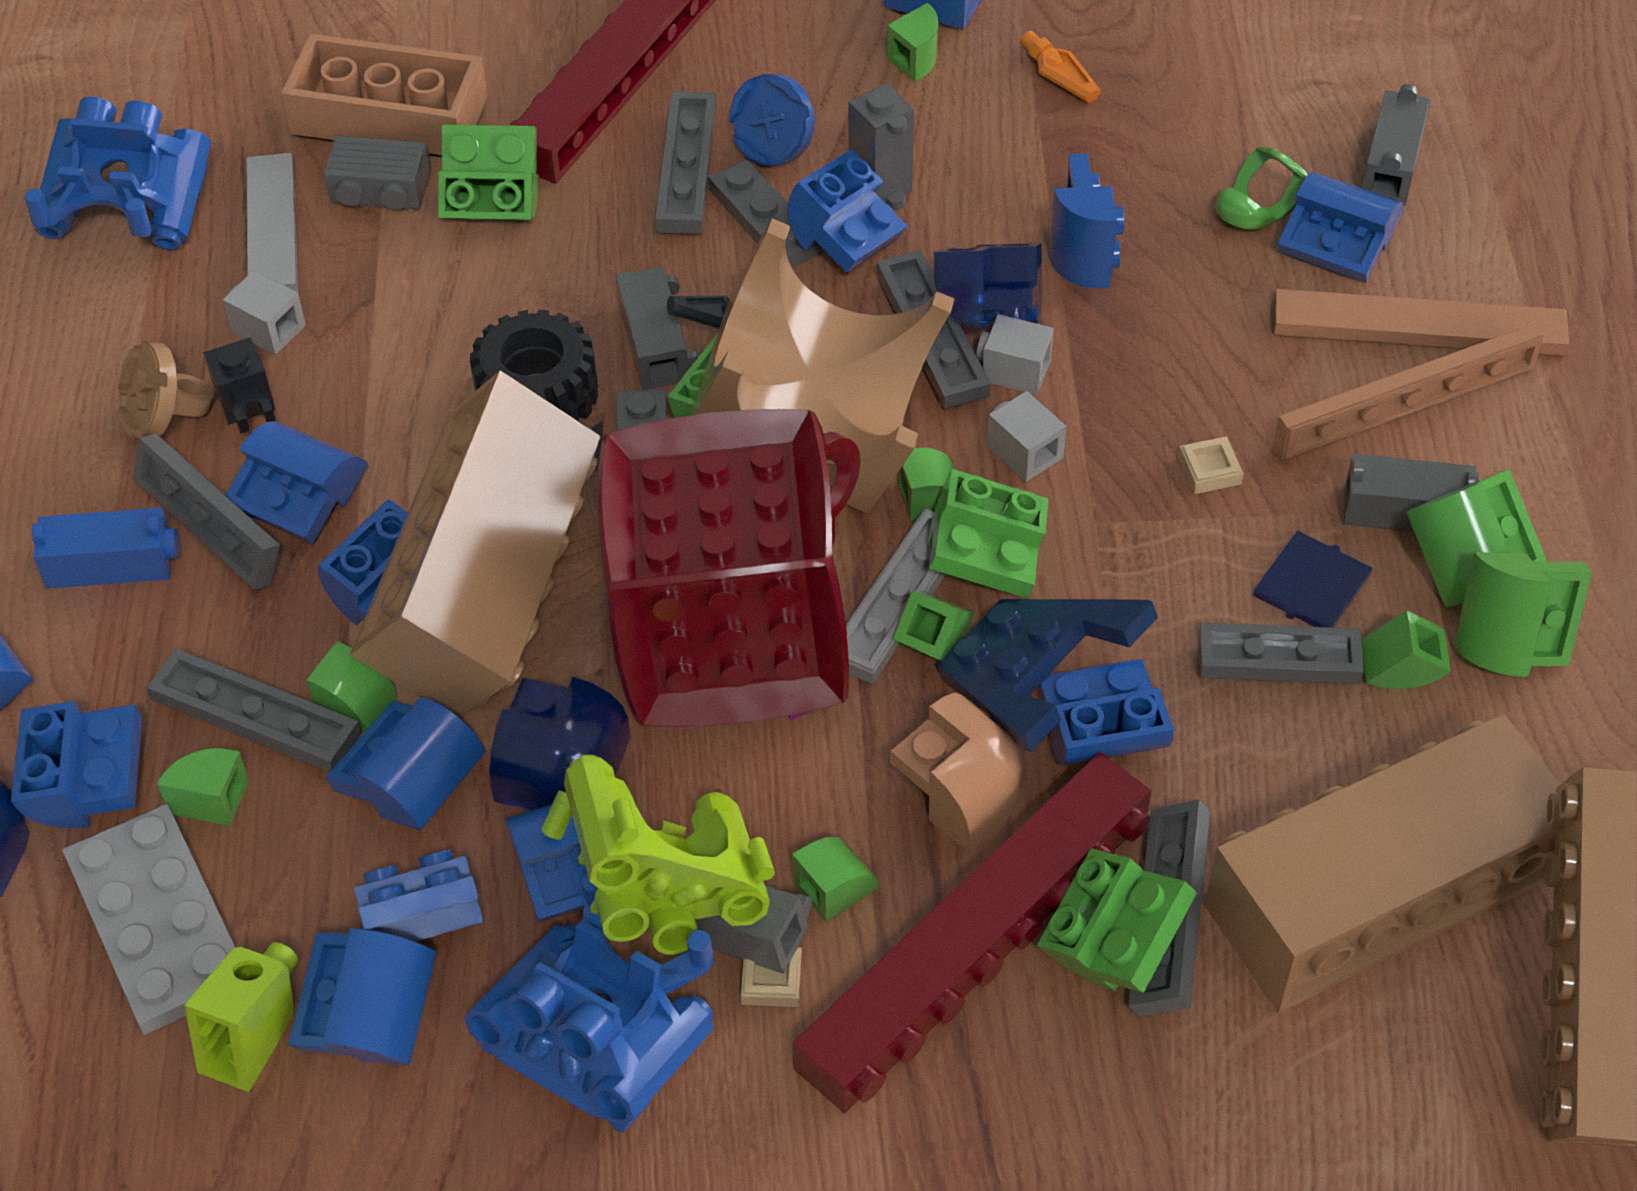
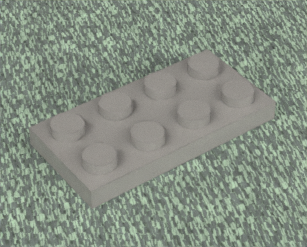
[62,804,235,1035]

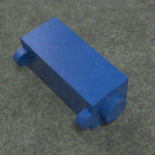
[32,508,180,589]

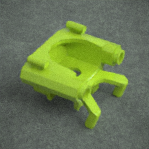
[541,755,775,955]

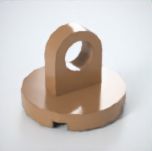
[118,341,215,439]

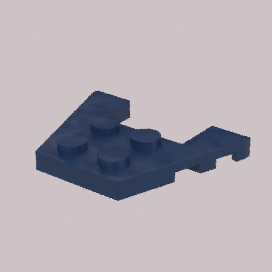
[937,599,1158,752]

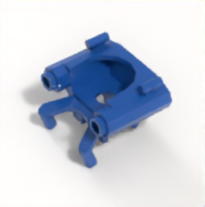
[24,96,211,250]
[464,873,714,1133]

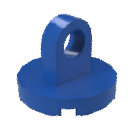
[729,74,816,165]

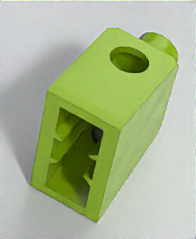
[184,942,299,1092]

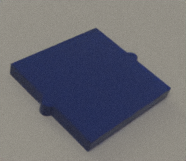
[1253,530,1373,628]

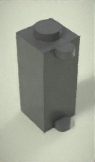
[848,83,914,210]
[1362,84,1431,206]
[616,266,700,390]
[1343,453,1479,532]
[695,885,812,974]

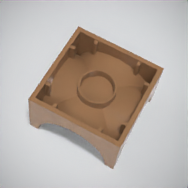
[690,218,954,514]

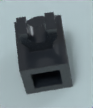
[203,337,276,434]

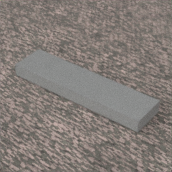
[247,153,298,292]
[846,508,945,684]

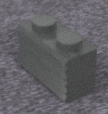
[324,136,431,211]

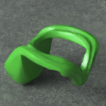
[1215,147,1308,230]

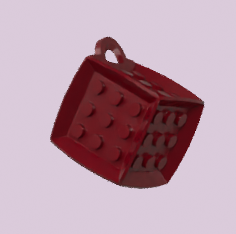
[597,409,861,727]

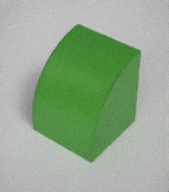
[887,3,938,82]
[897,448,956,521]
[893,590,976,660]
[1361,610,1451,689]
[307,641,398,732]
[157,748,249,826]
[792,837,880,922]

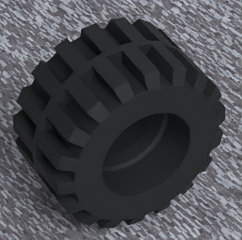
[470,309,598,422]

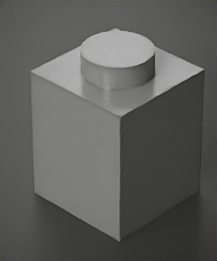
[222,270,306,355]
[976,314,1054,395]
[987,391,1067,482]

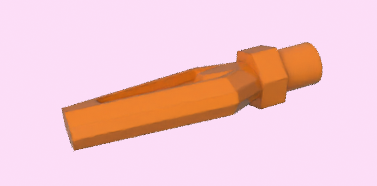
[1020,30,1101,103]

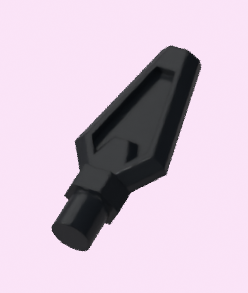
[667,295,729,329]

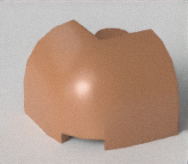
[890,693,1023,853]

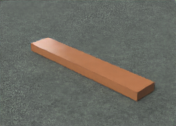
[1274,288,1569,356]
[1272,323,1544,460]

